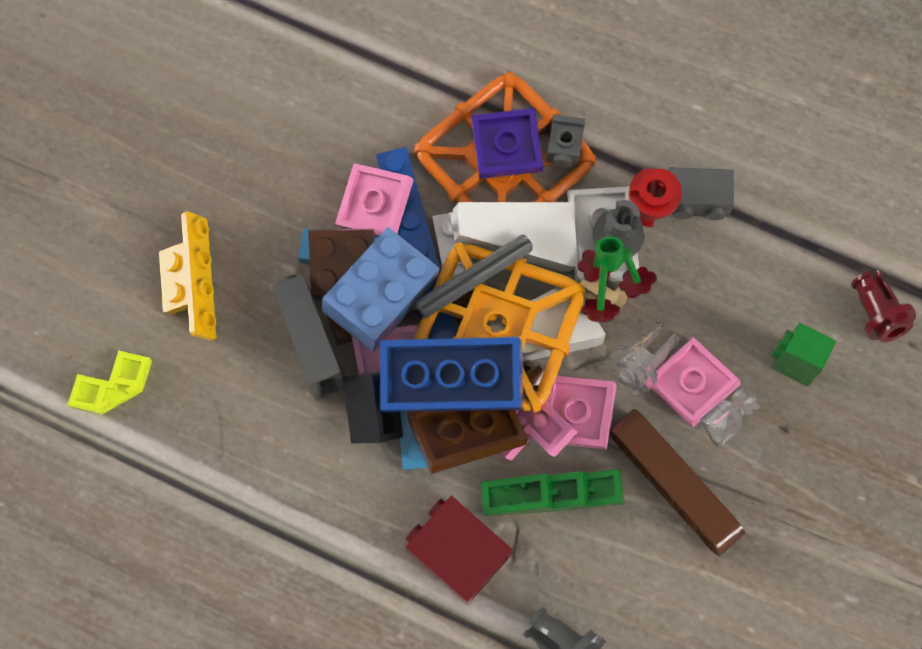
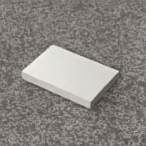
[567,186,639,283]

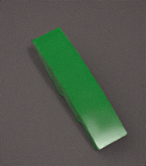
[481,469,625,516]

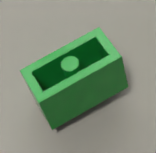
[771,322,837,387]

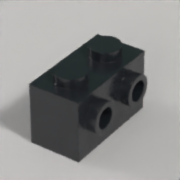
[343,372,403,444]

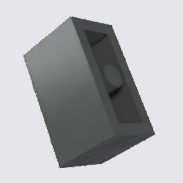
[668,167,734,220]

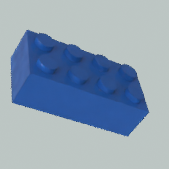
[380,337,523,412]

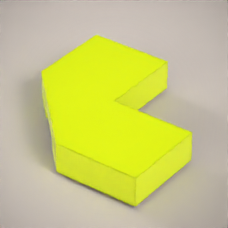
[67,351,152,415]

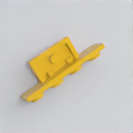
[159,211,217,340]

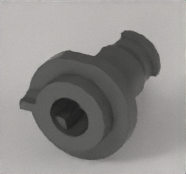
[592,200,645,262]
[523,607,606,649]

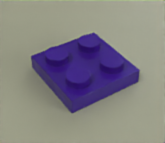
[471,108,543,179]

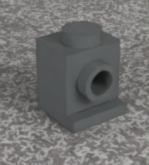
[546,114,585,168]

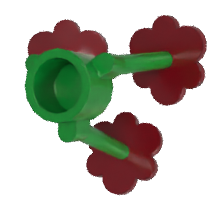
[578,236,657,323]

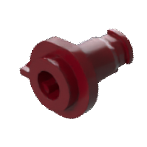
[851,270,916,342]

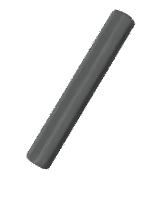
[416,234,533,318]

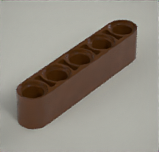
[609,409,745,556]

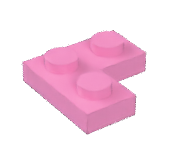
[501,390,577,461]

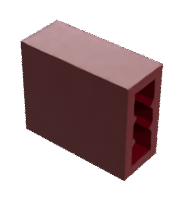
[405,495,513,606]

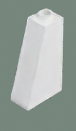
[448,202,577,272]
[487,287,606,362]

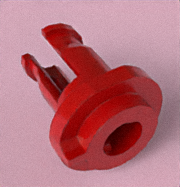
[628,169,682,227]

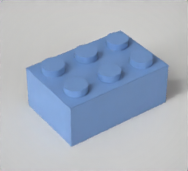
[322,227,439,352]

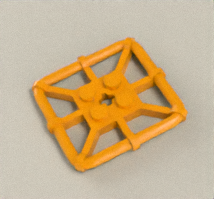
[413,242,586,413]

